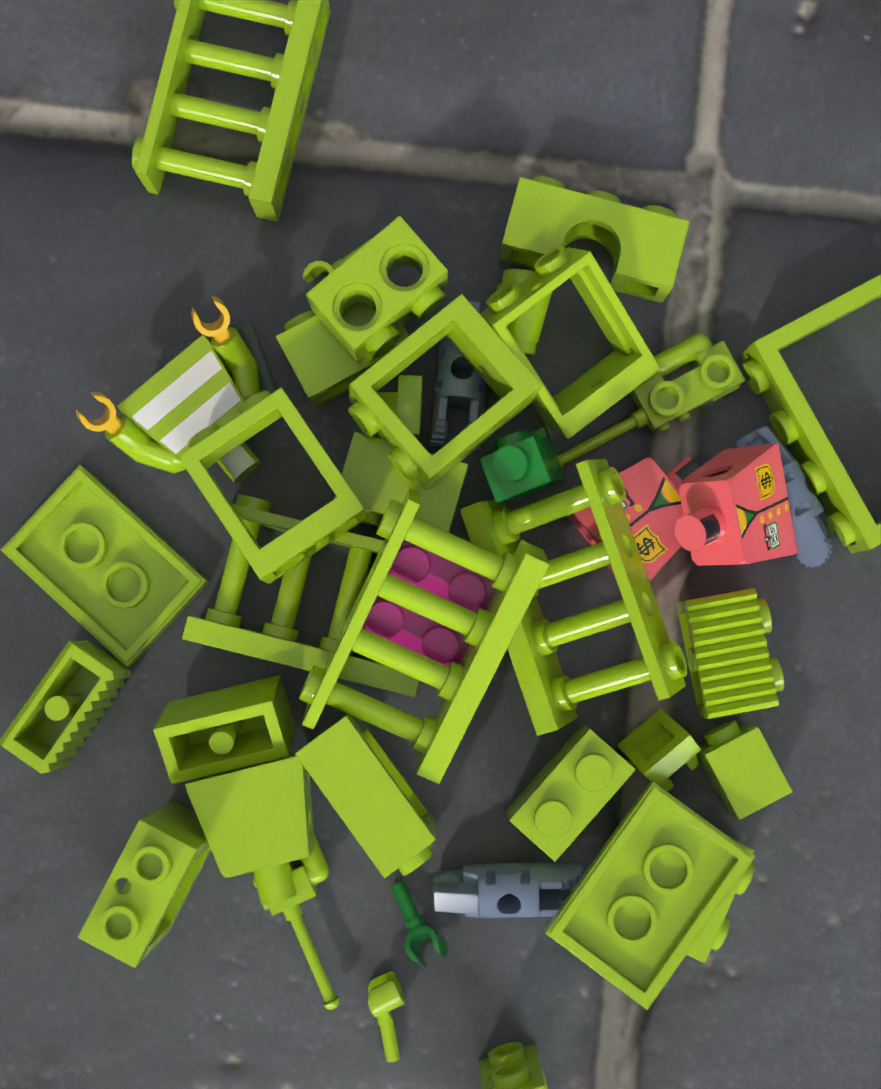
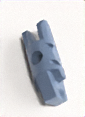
[429,301,486,450]
[736,425,834,569]
[432,861,586,918]

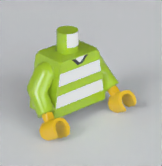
[76,296,261,483]

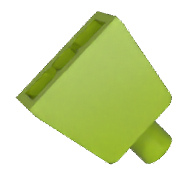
[185,753,314,905]

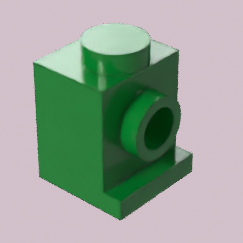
[479,427,567,503]

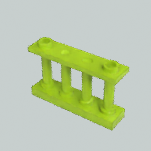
[132,0,331,222]
[460,459,687,736]
[298,488,549,784]
[182,494,420,697]

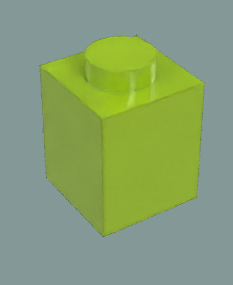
[696,720,793,820]

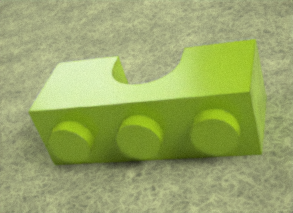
[499,176,690,303]

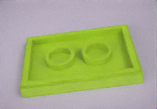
[1,465,210,667]
[545,780,755,1010]

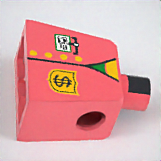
[674,443,798,566]
[567,456,701,582]

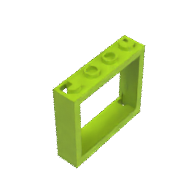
[740,274,881,554]

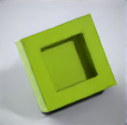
[377,375,423,443]
[617,708,701,791]

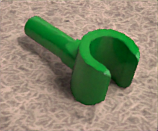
[391,880,448,967]

